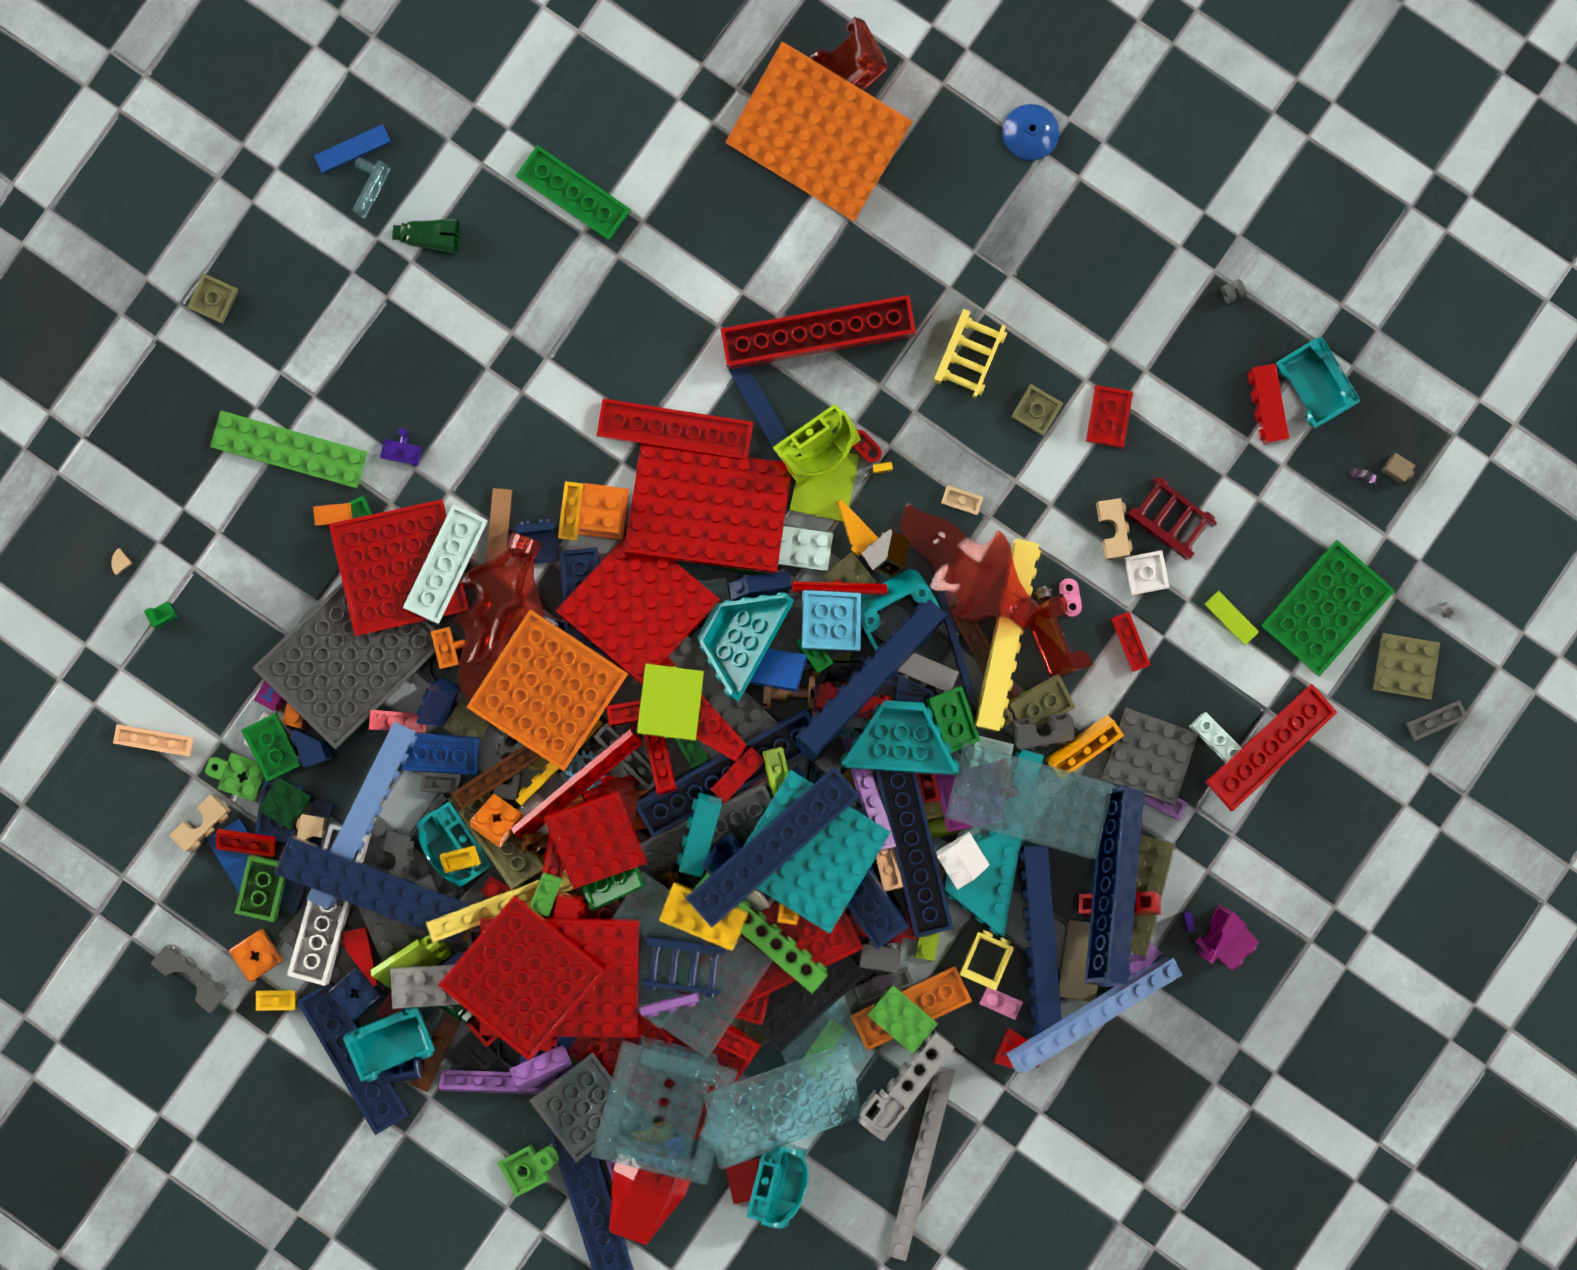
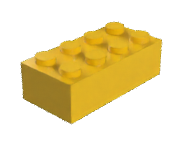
[659,882,749,951]

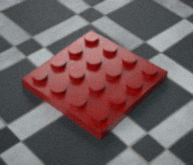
[544,790,647,889]

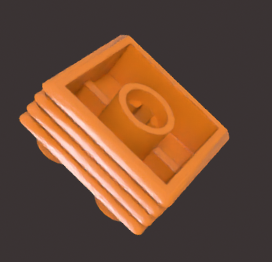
[470,794,524,847]
[229,929,283,982]

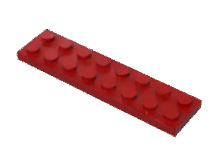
[596,398,753,460]
[1205,684,1338,812]

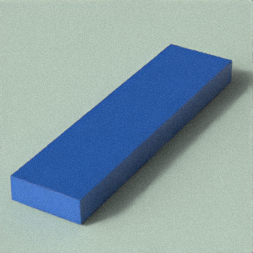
[314,124,392,174]

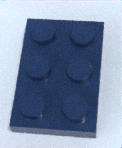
[255,780,303,843]

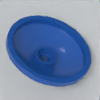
[1002,104,1059,161]

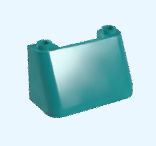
[1276,337,1360,428]
[343,1007,435,1083]

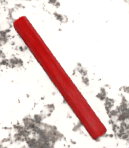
[792,581,888,595]

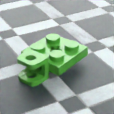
[205,752,264,802]
[498,1144,560,1197]

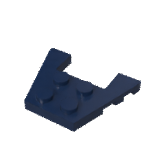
[886,673,934,707]

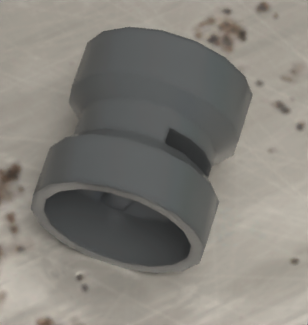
[1221,279,1247,304]

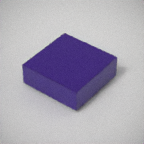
[1182,911,1195,932]

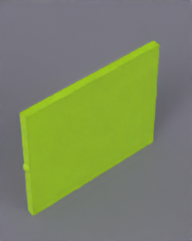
[790,453,860,522]
[637,664,704,741]

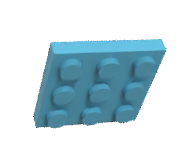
[802,590,861,652]

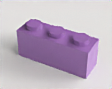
[509,1044,573,1093]

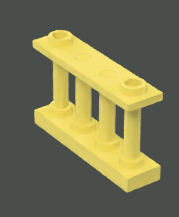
[933,309,1007,399]

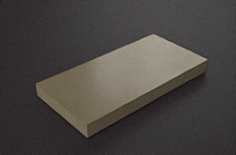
[1059,919,1098,1002]

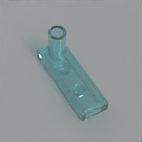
[352,157,390,219]

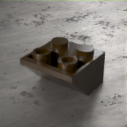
[862,529,910,579]

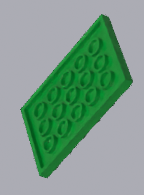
[1261,540,1395,677]

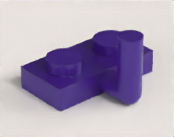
[380,428,422,466]

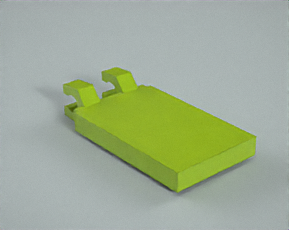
[371,935,452,989]

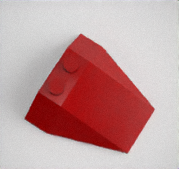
[609,1151,692,1245]

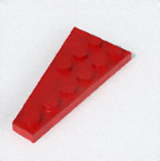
[640,657,747,762]

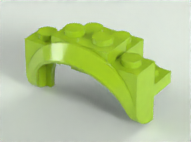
[773,403,861,484]

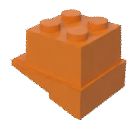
[577,483,629,541]

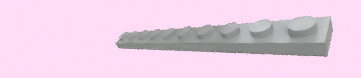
[887,1066,955,1261]

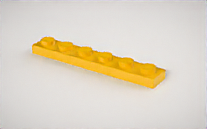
[516,718,605,806]

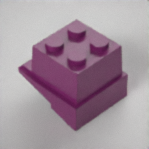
[1196,905,1259,971]

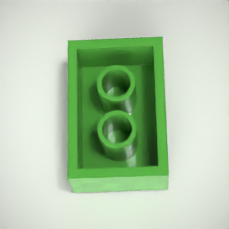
[235,855,287,922]
[867,984,938,1054]

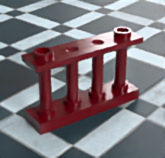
[1126,477,1218,561]

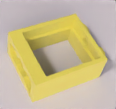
[959,929,1014,991]

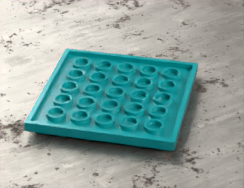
[744,770,891,934]

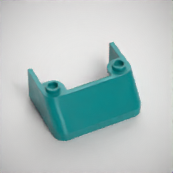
[861,569,941,653]

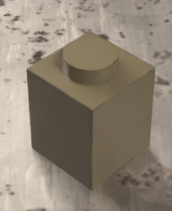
[1381,453,1416,484]

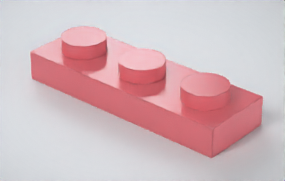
[369,710,426,733]

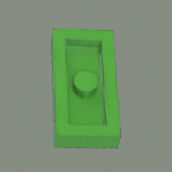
[530,872,562,916]

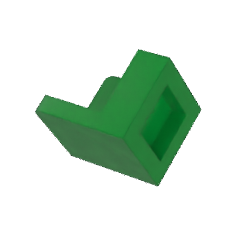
[144,602,178,629]

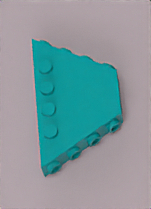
[697,593,794,702]
[840,700,960,776]
[943,820,1024,937]

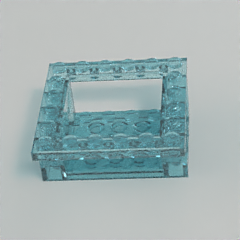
[591,1036,738,1185]

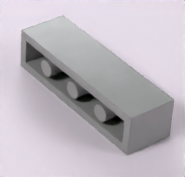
[897,653,959,694]

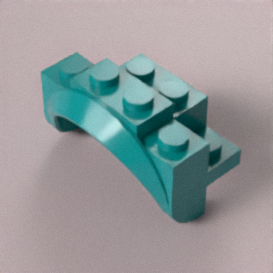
[416,802,493,889]
[746,1140,809,1228]

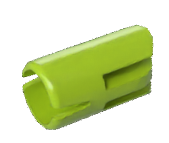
[928,817,961,840]

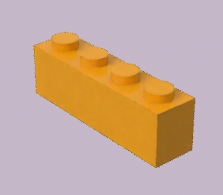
[1045,715,1124,780]

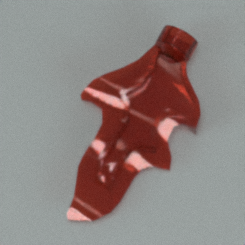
[900,504,1043,631]
[453,532,544,701]

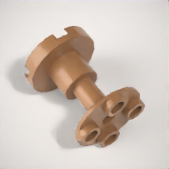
[763,673,815,712]

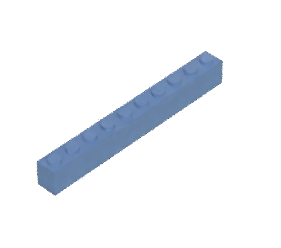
[306,722,418,909]
[1007,957,1182,1073]

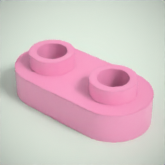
[1059,578,1082,617]

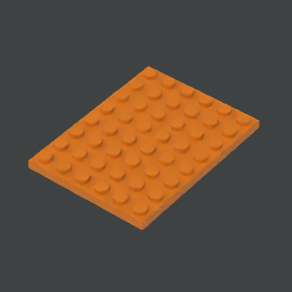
[725,41,913,221]

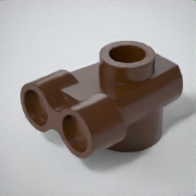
[518,831,550,855]

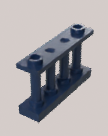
[642,936,726,997]

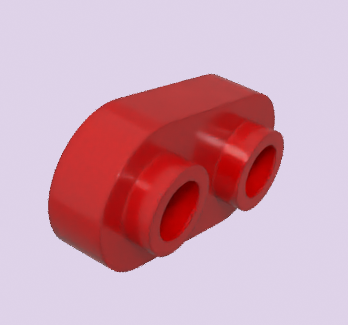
[852,430,882,463]

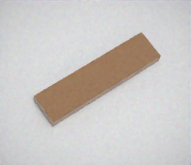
[486,488,513,566]

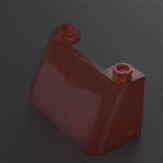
[809,17,887,90]
[1026,593,1093,678]

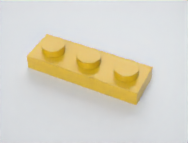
[558,481,583,541]

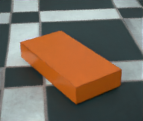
[313,503,352,526]

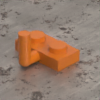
[431,627,470,669]

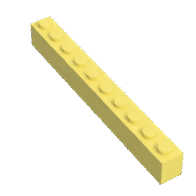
[974,538,1041,732]

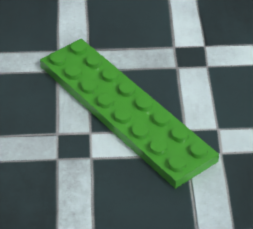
[210,411,368,489]

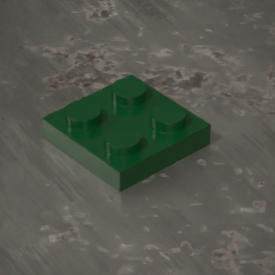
[258,777,312,830]

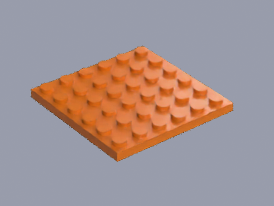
[467,609,629,771]

